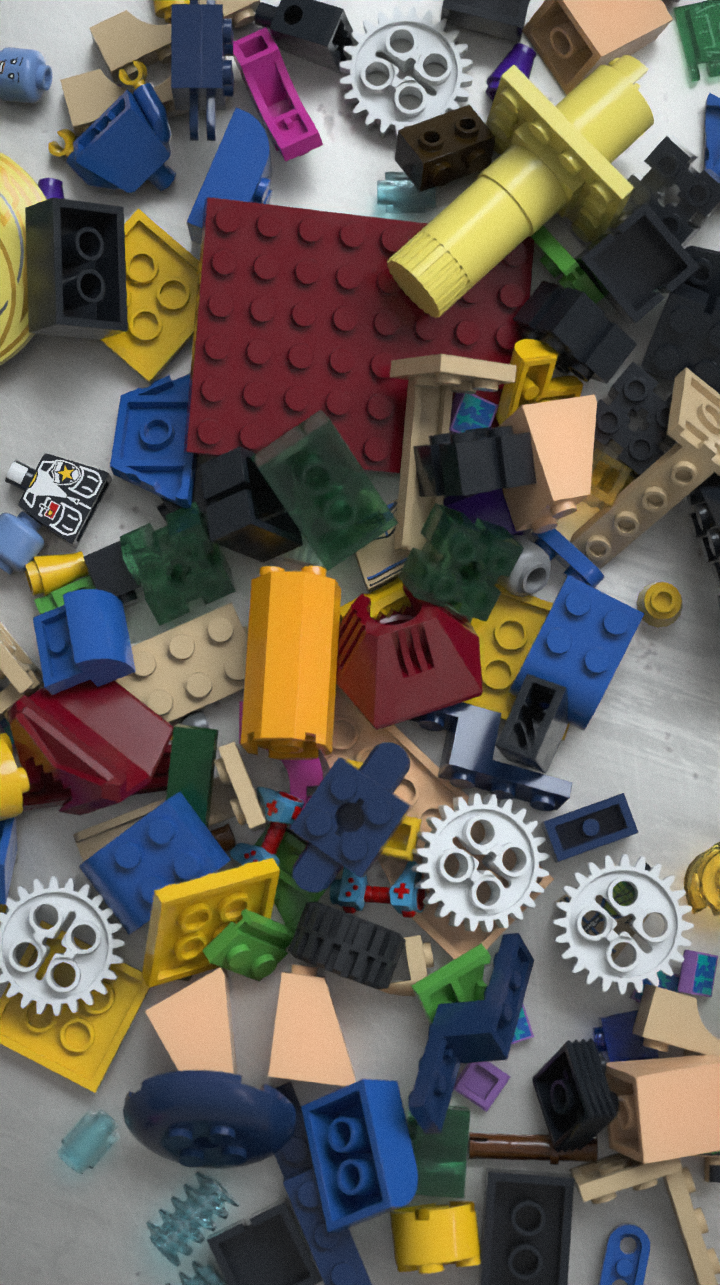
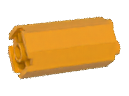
[241,566,341,760]

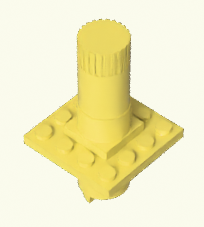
[387,55,654,318]

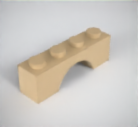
[89,0,260,83]
[60,58,235,137]
[632,984,720,1057]

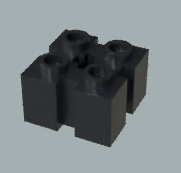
[623,135,720,248]
[513,280,637,384]
[594,361,676,481]
[413,425,536,497]

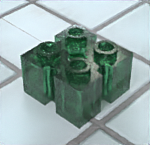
[120,502,236,626]
[398,503,524,622]
[407,1104,470,1199]

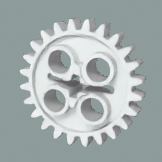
[339,6,473,140]
[411,793,550,932]
[553,854,694,994]
[0,876,126,1016]

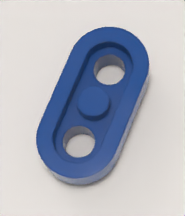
[531,528,605,588]
[598,1223,650,1285]

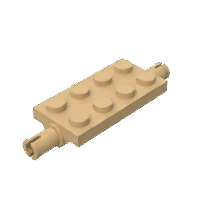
[115,602,248,723]

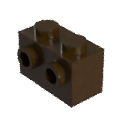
[395,104,495,192]

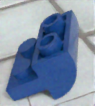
[33,589,136,695]

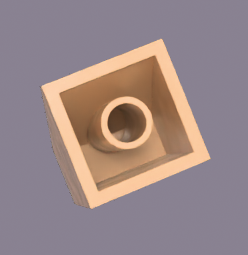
[523,0,673,95]
[499,394,597,533]
[268,964,356,1087]
[145,967,238,1075]
[605,1054,720,1164]

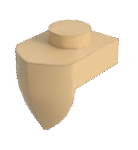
[380,935,434,996]

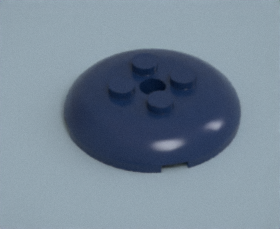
[123,1070,297,1169]

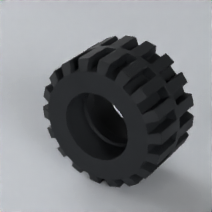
[288,901,406,990]

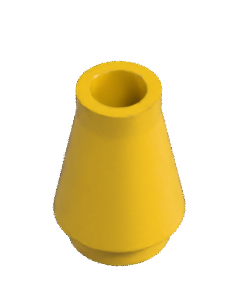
[25,551,88,596]

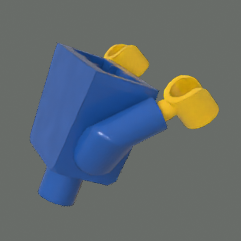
[48,60,176,193]

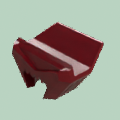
[336,580,482,730]
[7,680,174,816]

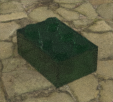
[250,410,398,571]

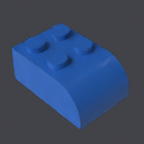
[187,108,273,245]
[508,575,645,731]
[79,792,231,935]
[301,1079,418,1233]

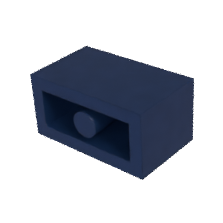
[541,793,639,863]

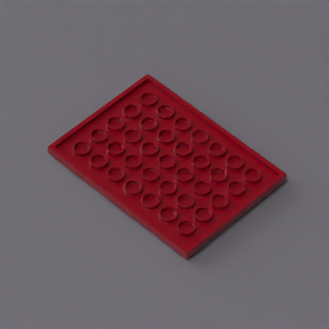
[184,197,535,475]

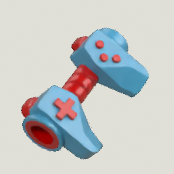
[230,787,304,866]
[330,861,426,918]

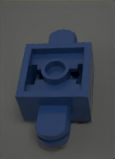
[171,0,234,141]
[290,742,413,892]

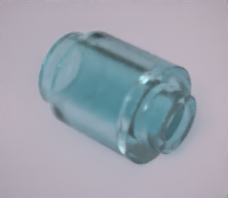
[377,171,436,214]
[57,1109,120,1174]

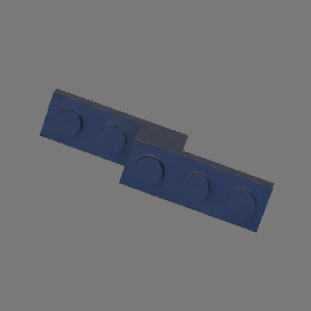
[409,702,573,811]
[408,933,534,1134]
[274,1081,372,1285]

